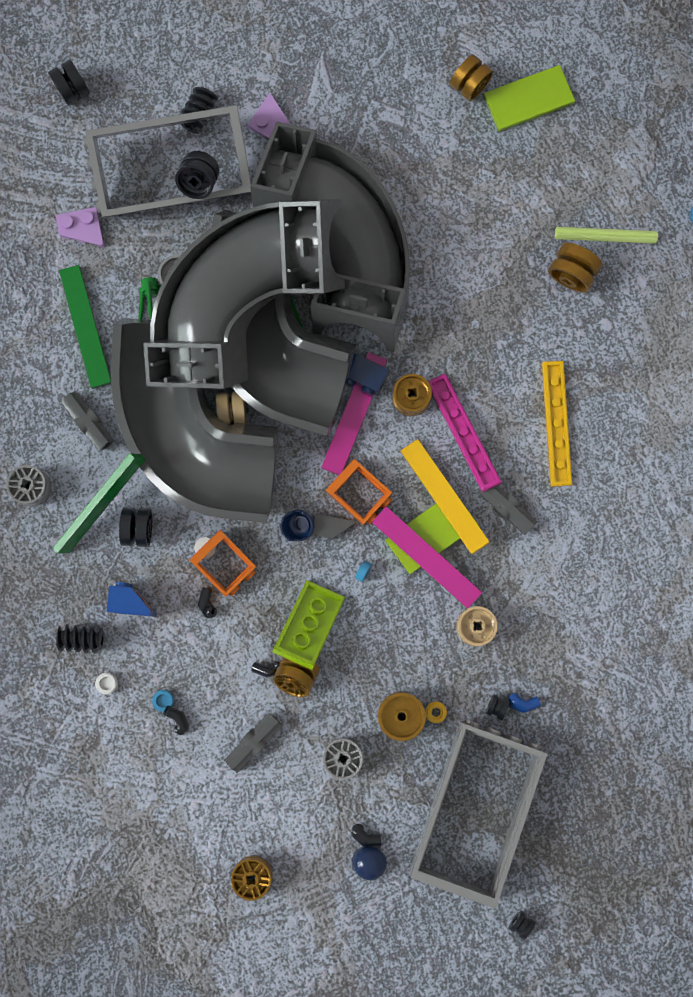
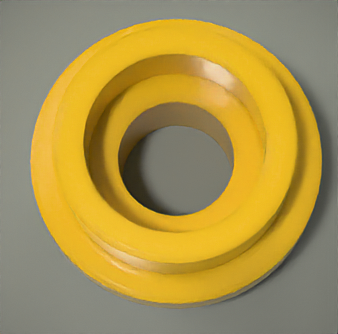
[425,701,447,723]

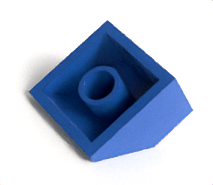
[106,582,157,617]

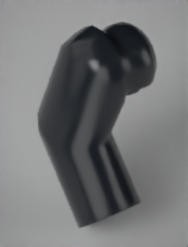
[197,587,217,618]
[251,661,280,677]
[163,705,189,735]
[351,824,381,846]

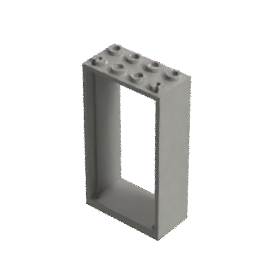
[83,105,251,217]
[409,719,548,909]

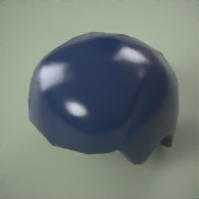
[280,509,315,541]
[351,846,387,880]

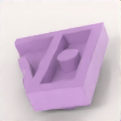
[248,93,291,140]
[55,207,105,247]

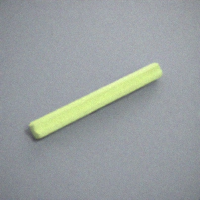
[555,227,658,244]

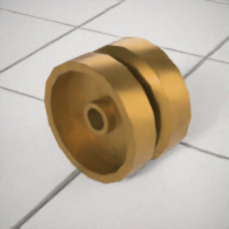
[548,242,603,293]
[377,692,426,741]

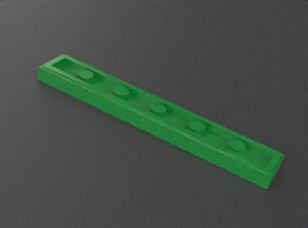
[59,265,111,389]
[53,453,146,554]

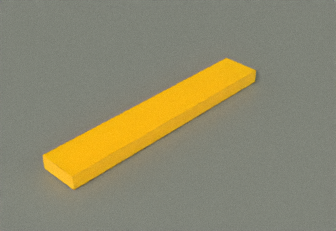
[542,361,572,487]
[400,439,490,555]

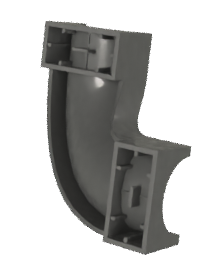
[250,122,410,352]
[143,199,345,389]
[211,210,356,436]
[111,318,279,523]

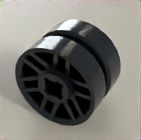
[48,59,90,106]
[175,151,220,199]
[119,507,153,547]

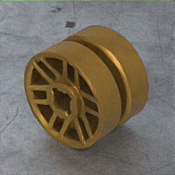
[450,54,494,102]
[392,374,432,416]
[273,657,320,697]
[231,855,273,901]

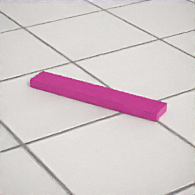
[321,352,387,475]
[428,374,502,493]
[372,507,482,609]

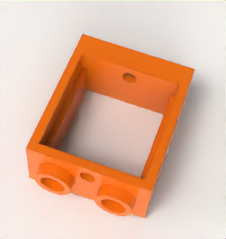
[326,459,392,526]
[189,530,256,597]

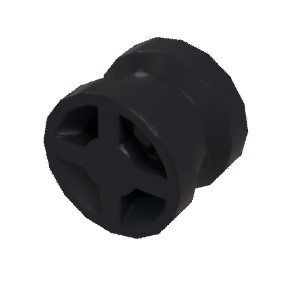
[485,694,510,720]
[508,911,536,940]

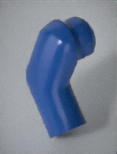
[508,693,541,713]

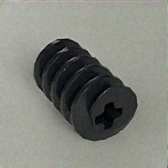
[180,87,219,134]
[56,624,104,654]

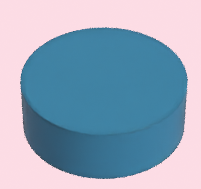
[355,561,373,583]
[152,690,174,712]

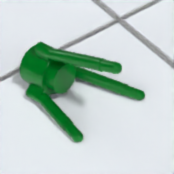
[138,277,161,320]

